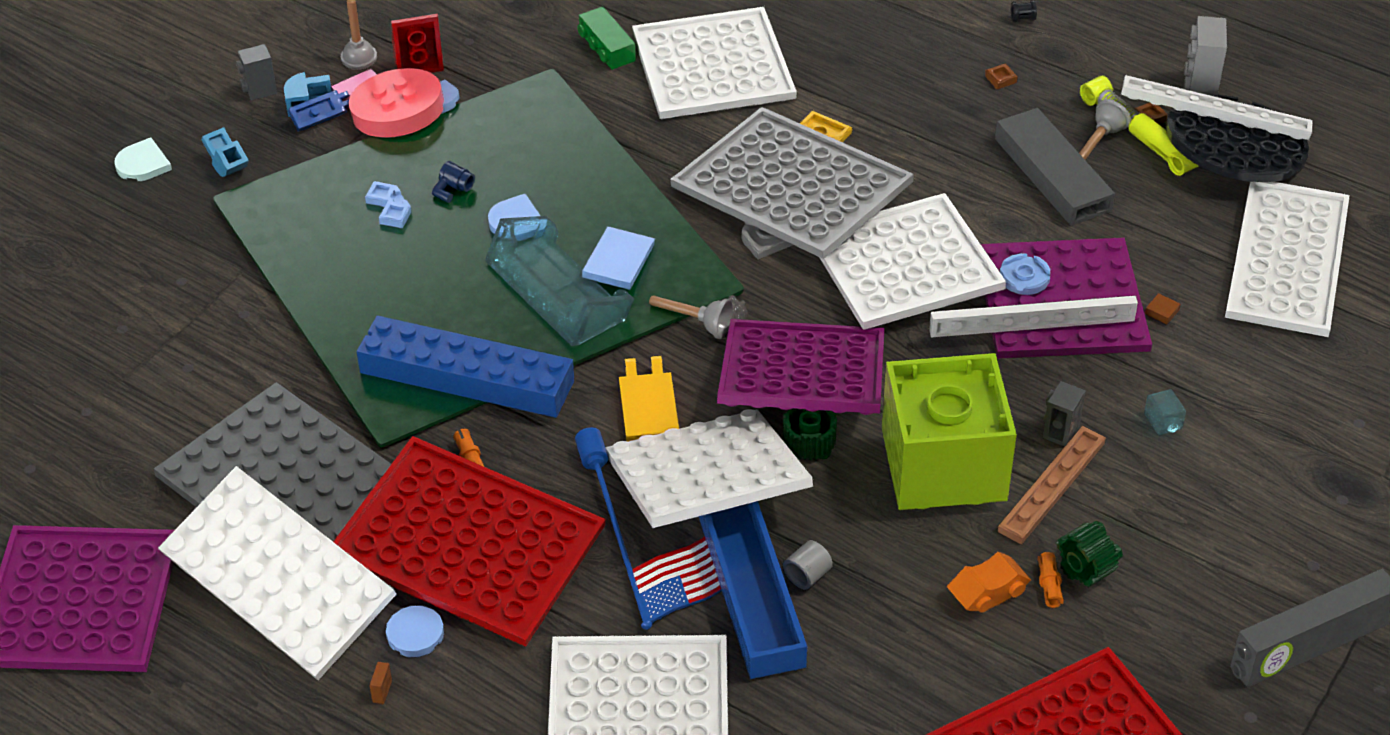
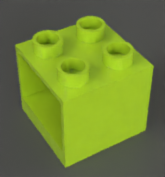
[882,353,1017,510]

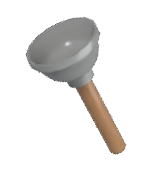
[341,0,377,69]
[1079,99,1131,160]
[649,296,733,339]

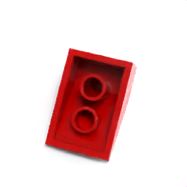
[391,14,444,73]

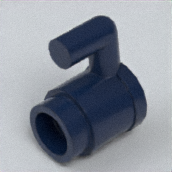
[432,161,475,203]

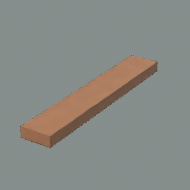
[998,426,1106,545]

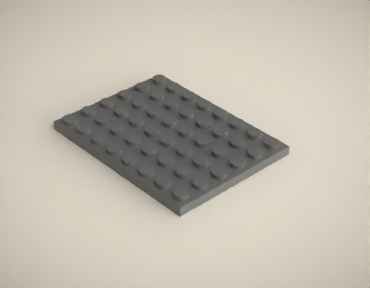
[154,382,391,541]

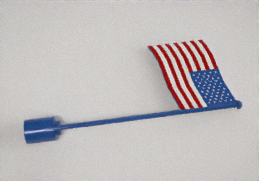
[575,427,722,630]

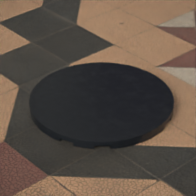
[1165,95,1309,182]

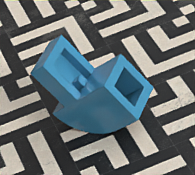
[284,72,332,117]
[201,127,249,177]

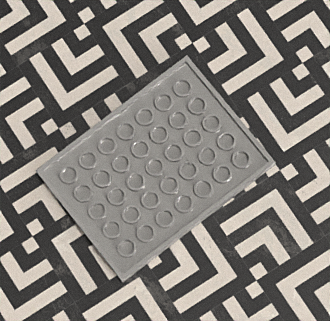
[670,107,914,259]

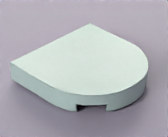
[115,137,172,181]

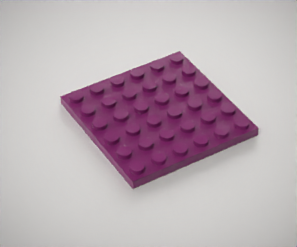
[980,238,1152,359]
[717,319,884,415]
[0,525,175,672]

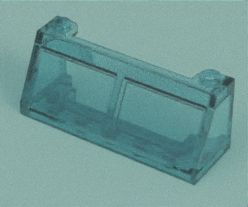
[485,216,634,346]

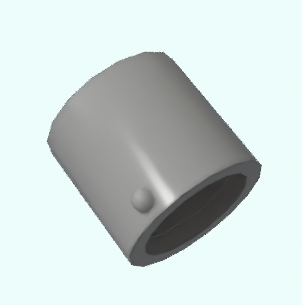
[783,540,833,590]

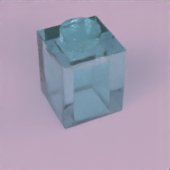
[1144,389,1186,436]

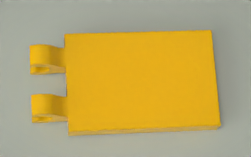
[619,356,679,442]

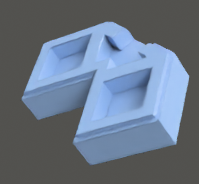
[365,181,411,228]

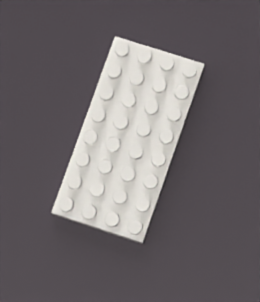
[1225,182,1350,337]
[159,466,396,680]

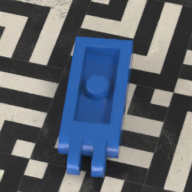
[288,90,350,132]

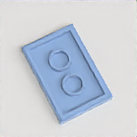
[582,227,655,290]

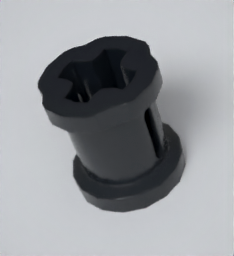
[1010,0,1037,22]

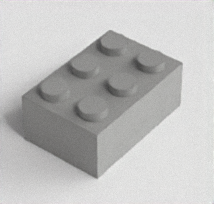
[1184,16,1227,95]

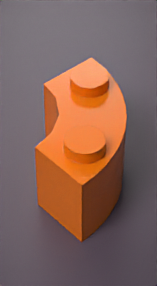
[947,552,1031,613]

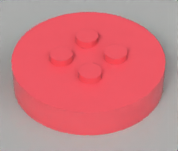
[349,68,444,137]

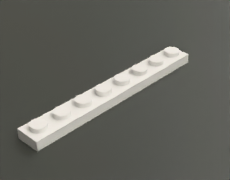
[1121,75,1312,140]
[929,296,1138,337]

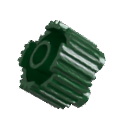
[783,408,837,460]
[1056,520,1123,588]

